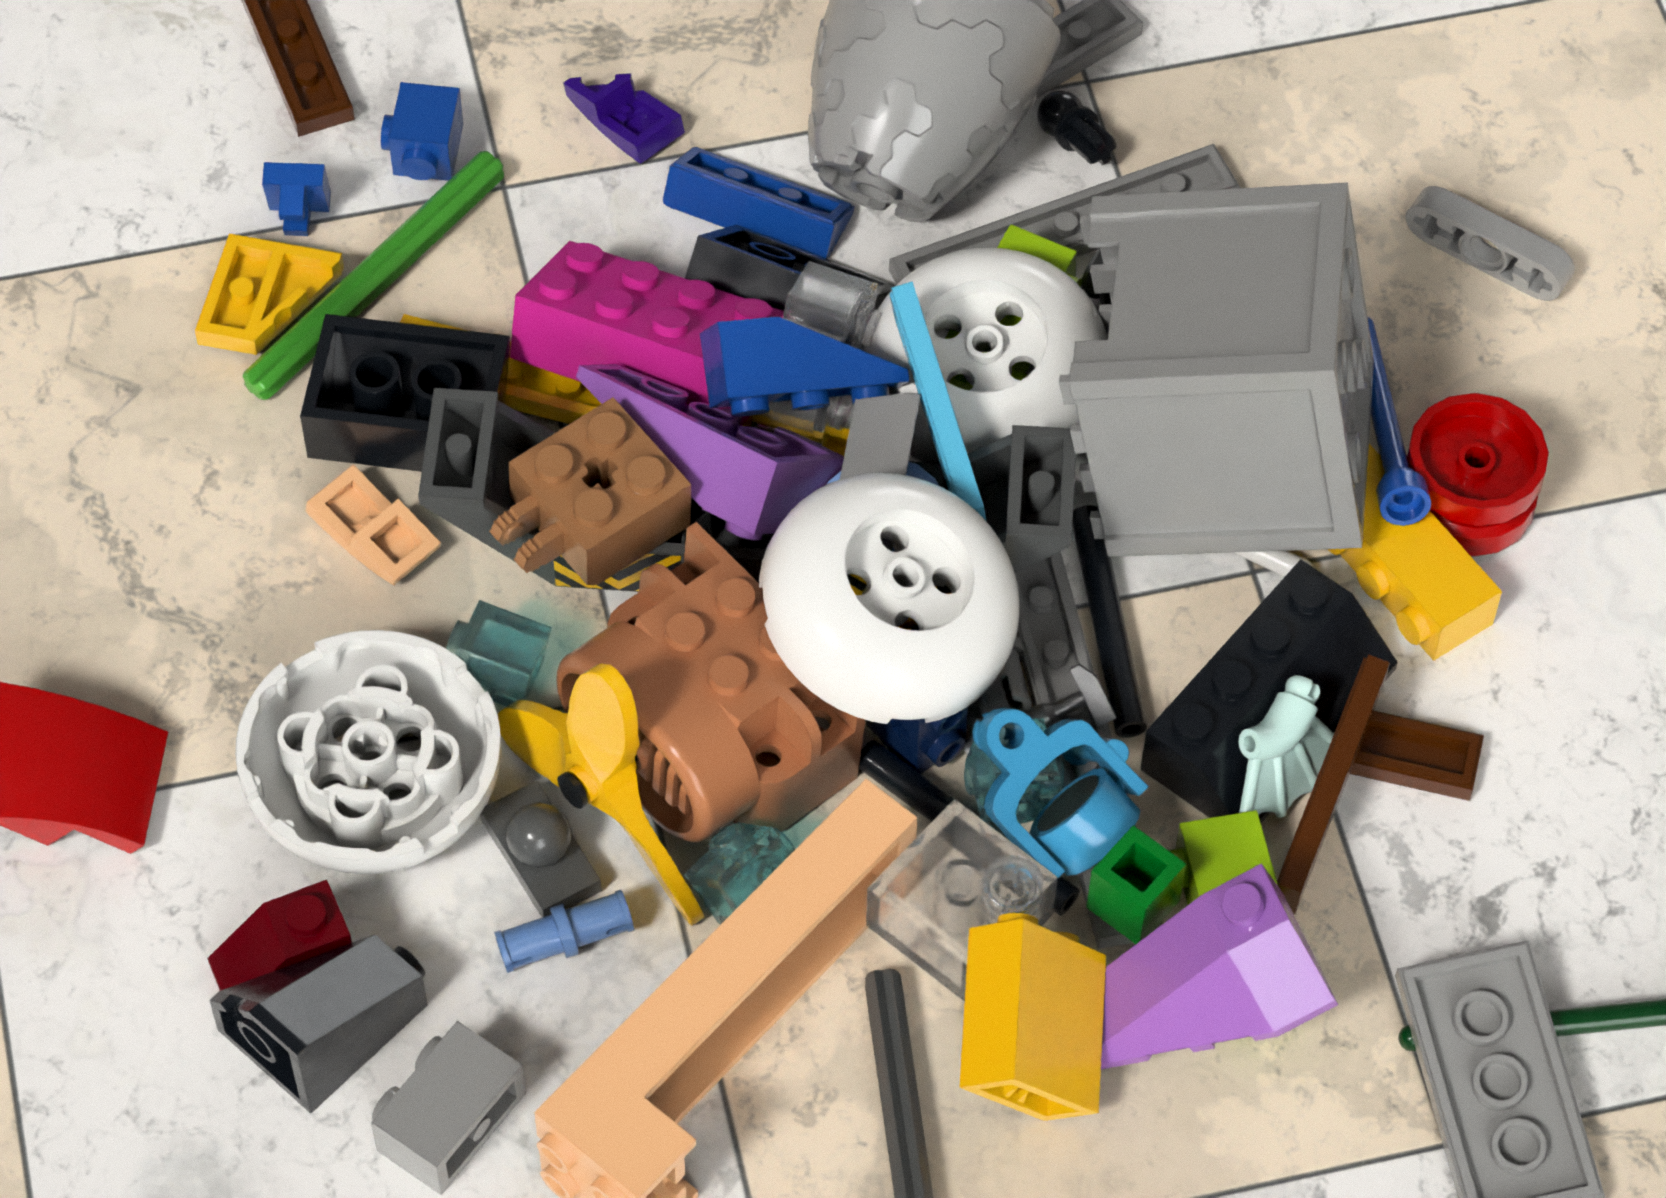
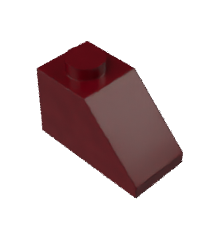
[207,879,352,991]

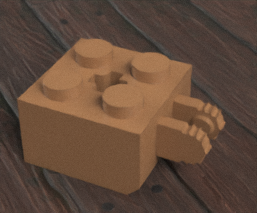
[489,397,691,585]

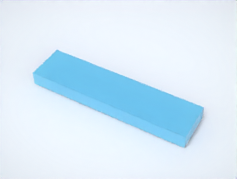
[889,281,987,522]

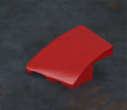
[0,682,169,854]

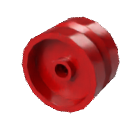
[1407,393,1549,557]

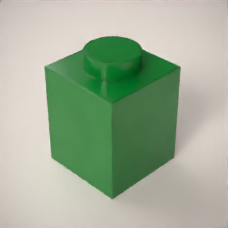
[1086,825,1187,944]

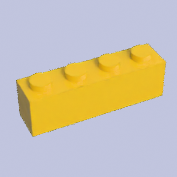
[1327,443,1502,661]

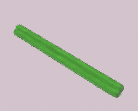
[242,151,504,400]

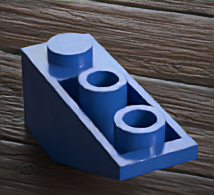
[700,317,910,417]

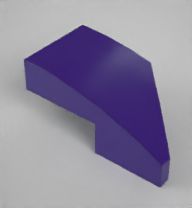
[563,73,685,164]

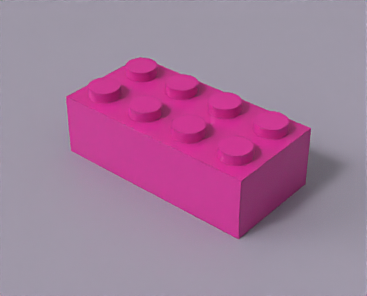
[510,241,793,425]

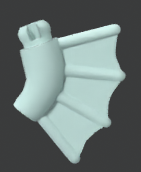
[1238,675,1334,818]

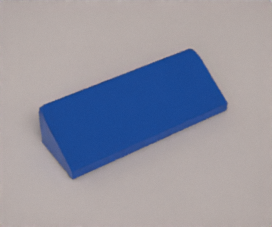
[663,147,855,259]

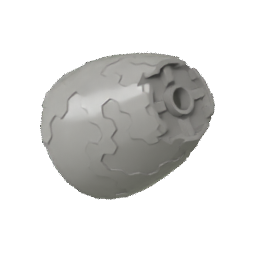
[808,0,1061,223]

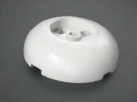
[863,247,1108,463]
[759,473,1020,724]
[235,630,501,874]

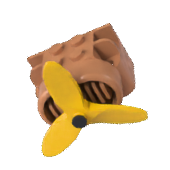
[497,522,866,926]

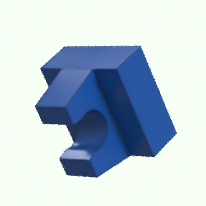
[262,162,331,236]

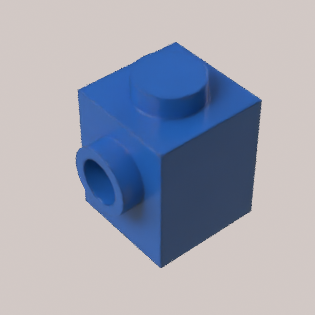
[381,82,464,181]

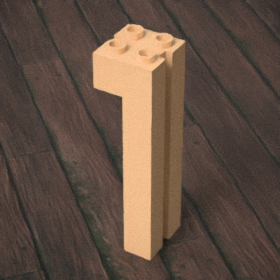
[534,779,917,1198]

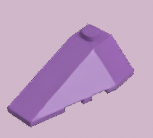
[576,364,844,540]
[1101,863,1338,1070]

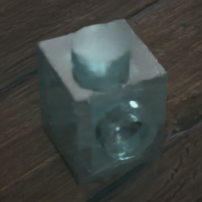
[446,600,552,707]

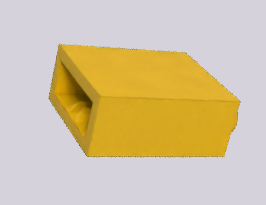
[959,913,1106,1121]

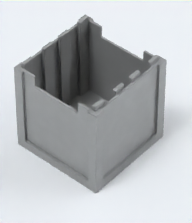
[1059,182,1374,557]

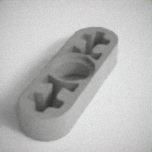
[1406,186,1575,301]

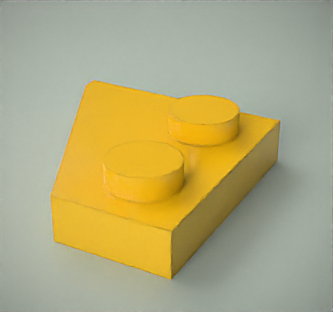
[195,233,344,355]

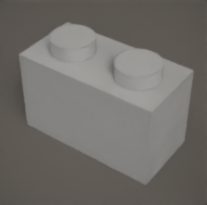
[371,1021,526,1195]

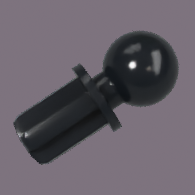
[1037,90,1117,165]

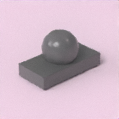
[480,780,602,917]

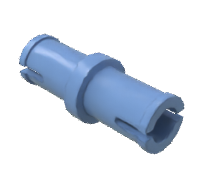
[494,890,635,973]

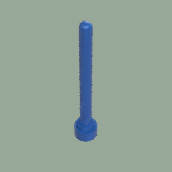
[1367,316,1431,526]

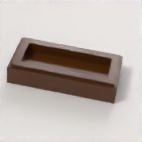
[1350,711,1484,801]

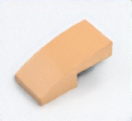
[305,464,441,586]

